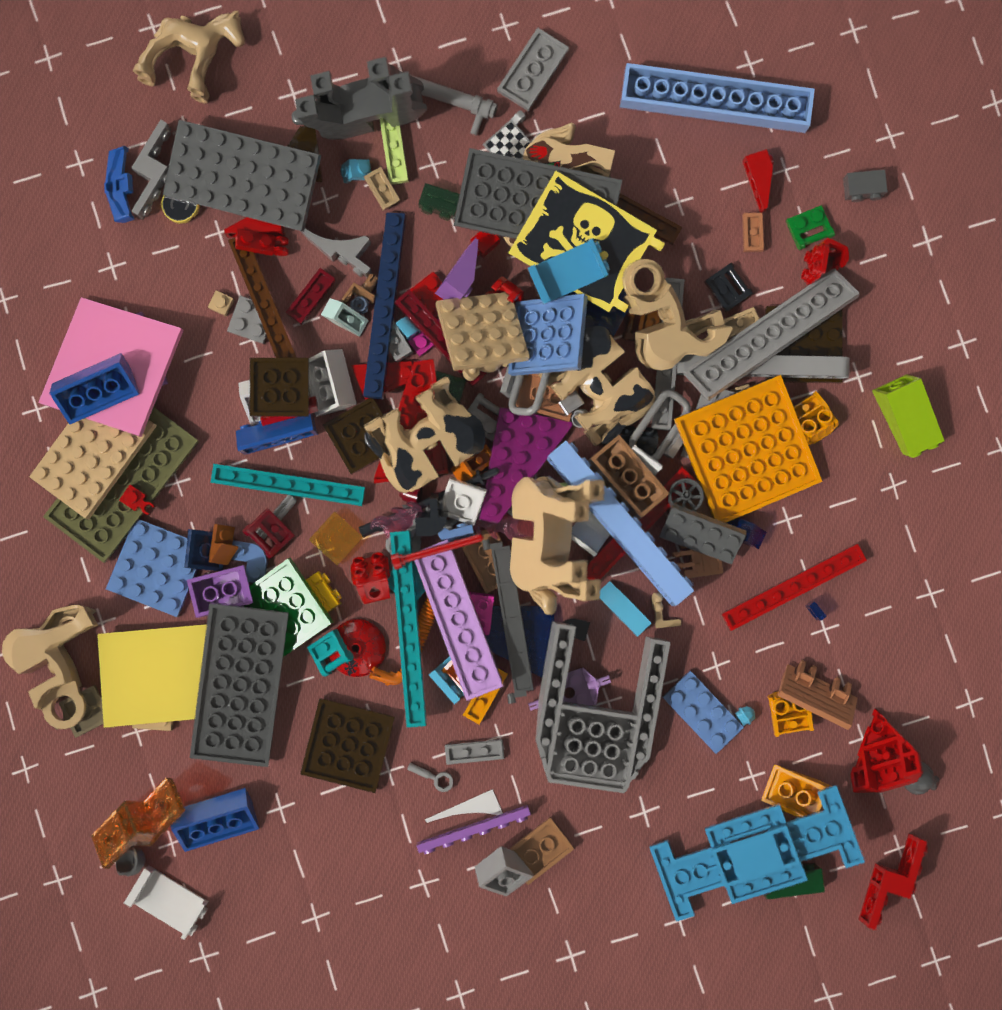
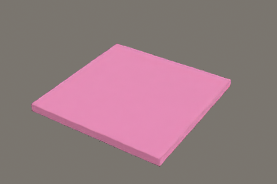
[38,298,183,437]

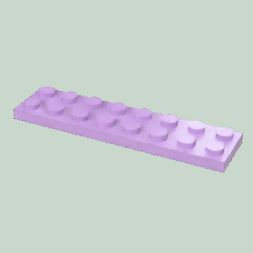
[414,539,504,701]

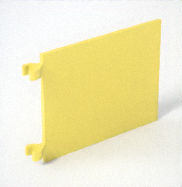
[98,624,207,727]

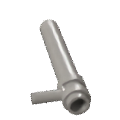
[411,75,498,136]

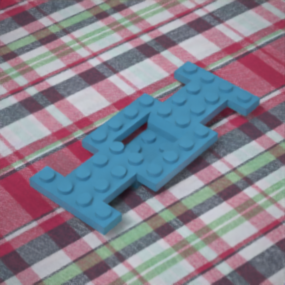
[649,785,865,922]

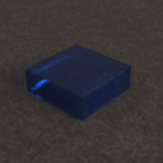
[805,601,827,621]

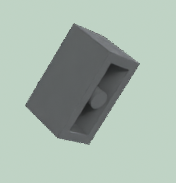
[843,170,888,202]

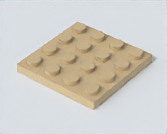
[436,292,530,371]

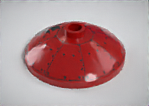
[330,619,386,677]

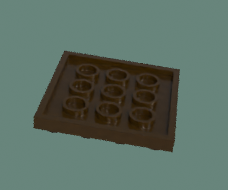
[765,306,843,383]
[300,698,395,793]

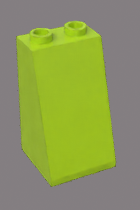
[872,375,944,458]

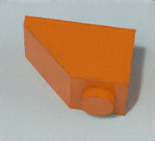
[450,445,491,481]

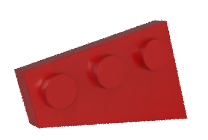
[351,361,412,400]

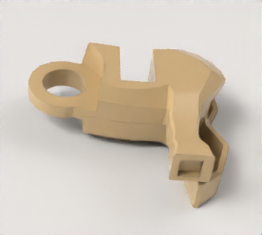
[622,259,733,371]
[2,605,98,729]

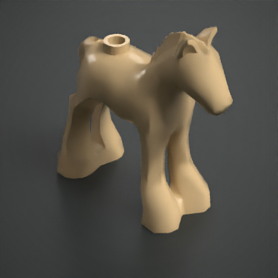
[133,11,245,104]

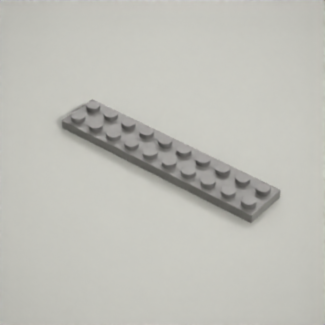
[684,268,859,401]

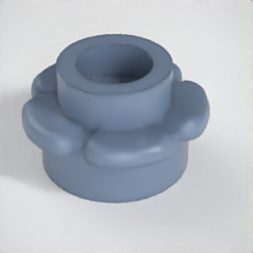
[350,296,369,314]

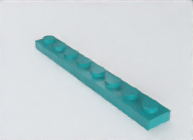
[210,464,365,507]

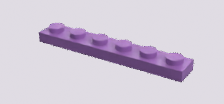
[417,805,530,854]

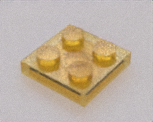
[309,511,363,566]

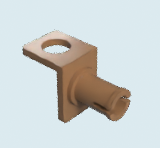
[341,274,378,304]

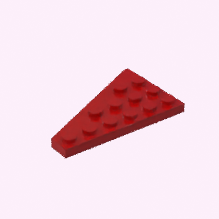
[373,359,448,484]

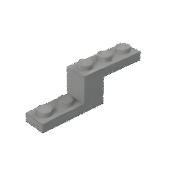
[131,119,171,220]

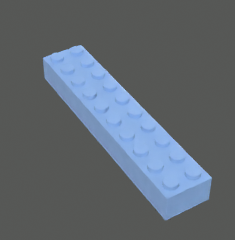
[620,63,815,133]
[547,441,694,606]

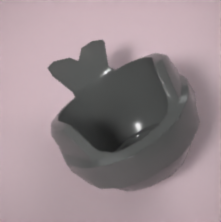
[904,762,940,795]
[105,842,145,877]

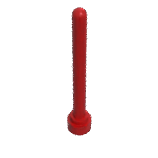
[391,534,484,570]

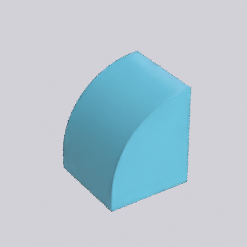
[396,316,421,341]

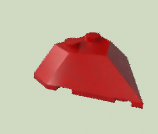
[850,708,923,793]

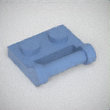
[438,523,474,541]

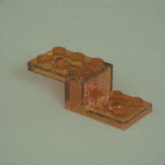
[91,778,186,869]

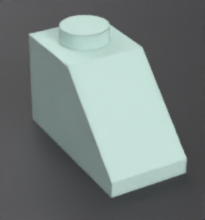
[321,298,369,337]

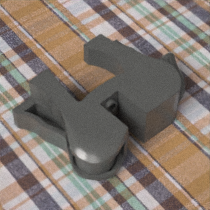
[291,57,428,140]

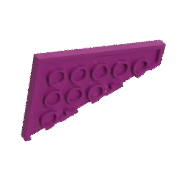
[479,407,572,524]

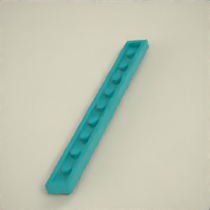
[390,531,427,728]

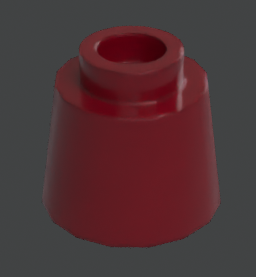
[399,487,423,504]

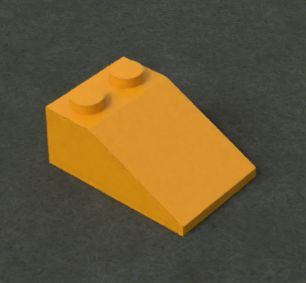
[761,764,831,818]

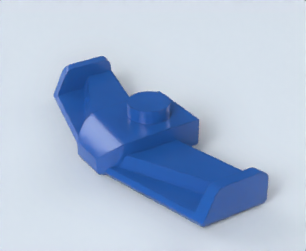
[104,146,134,223]

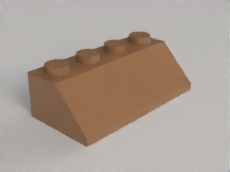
[588,435,669,520]

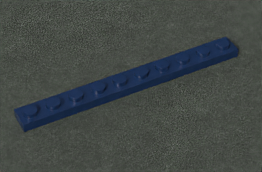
[363,212,406,399]

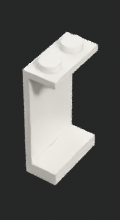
[124,866,209,940]

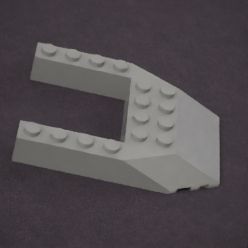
[535,621,670,793]

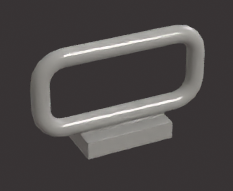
[500,364,551,416]
[629,390,691,461]

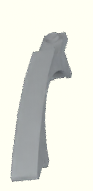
[301,228,372,278]

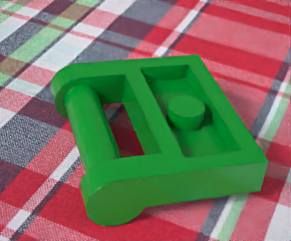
[786,205,835,251]

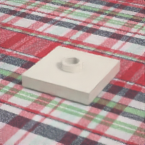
[443,477,487,526]

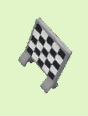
[483,110,541,159]

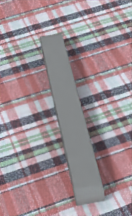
[677,354,850,379]

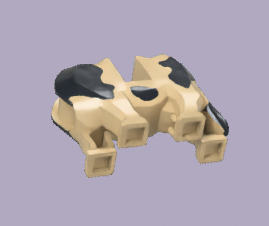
[538,326,656,446]
[364,377,485,493]

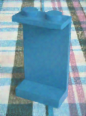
[528,238,610,305]

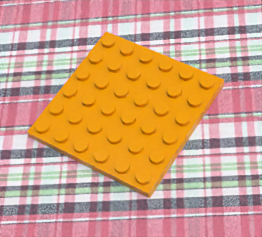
[674,375,823,523]

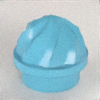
[735,706,755,726]

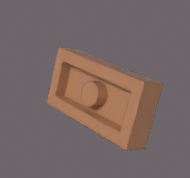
[742,213,764,252]

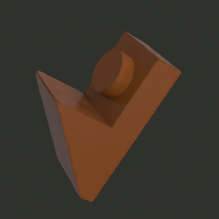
[209,524,238,565]

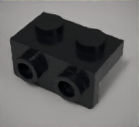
[619,426,659,456]

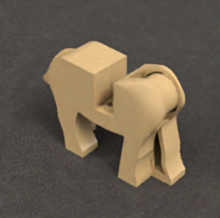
[510,476,604,615]

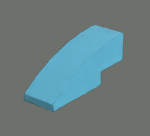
[600,581,651,636]

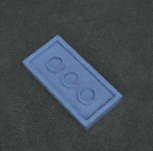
[662,670,744,754]

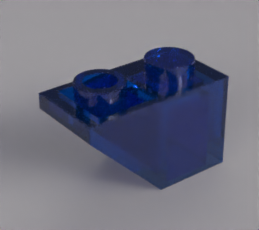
[726,518,767,549]

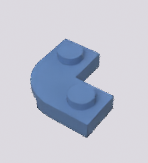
[232,540,268,583]

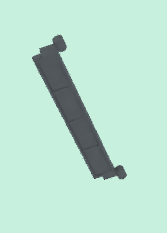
[482,539,534,704]

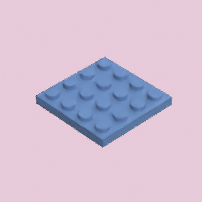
[508,294,588,376]
[106,519,198,617]

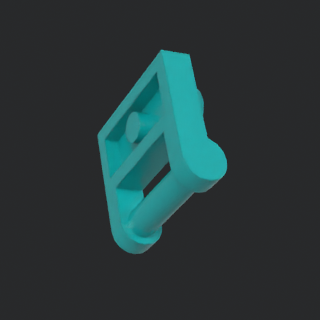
[307,629,354,677]

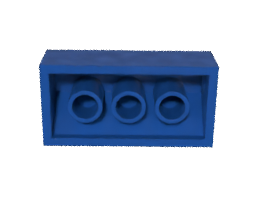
[49,353,139,425]
[236,413,318,455]
[170,788,259,852]

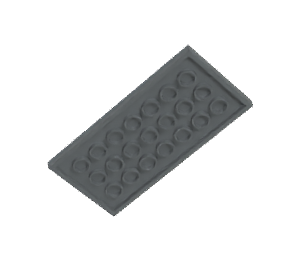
[163,120,322,232]
[454,148,622,239]
[190,603,289,767]

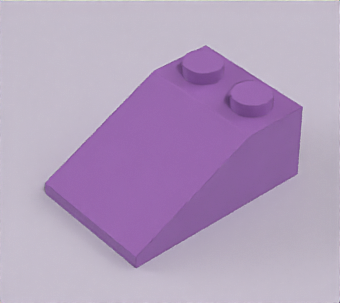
[435,238,478,300]
[187,565,253,618]

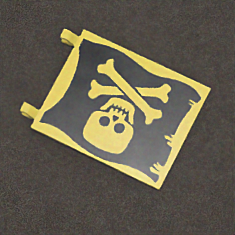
[509,171,665,313]

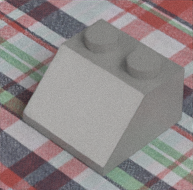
[475,847,534,896]

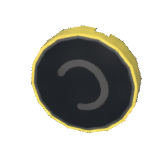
[162,196,200,224]

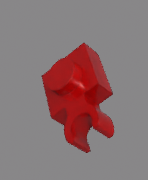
[119,485,156,515]

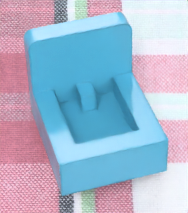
[341,159,371,183]

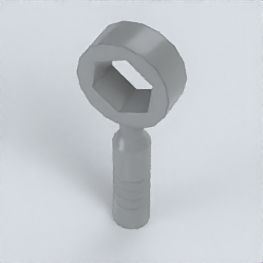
[407,763,453,792]

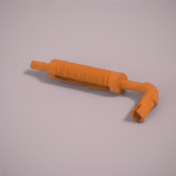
[369,596,436,686]

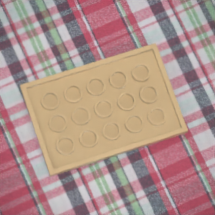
[29,418,157,520]

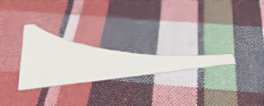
[425,790,503,823]

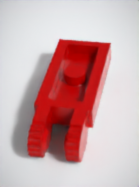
[235,228,289,256]

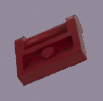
[242,508,295,558]

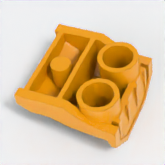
[794,391,839,445]
[767,691,814,737]

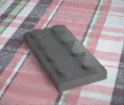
[659,503,747,564]

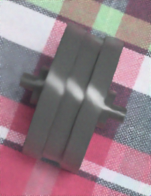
[668,479,704,512]

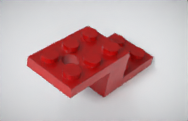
[858,833,928,930]

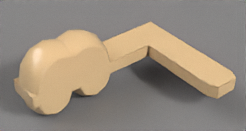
[652,592,681,628]

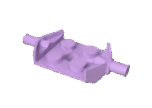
[528,668,611,711]

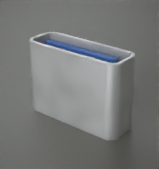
[558,391,585,416]

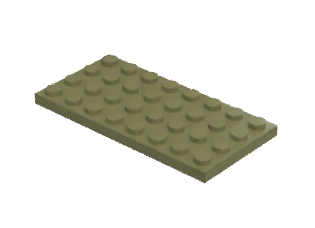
[43,407,199,563]

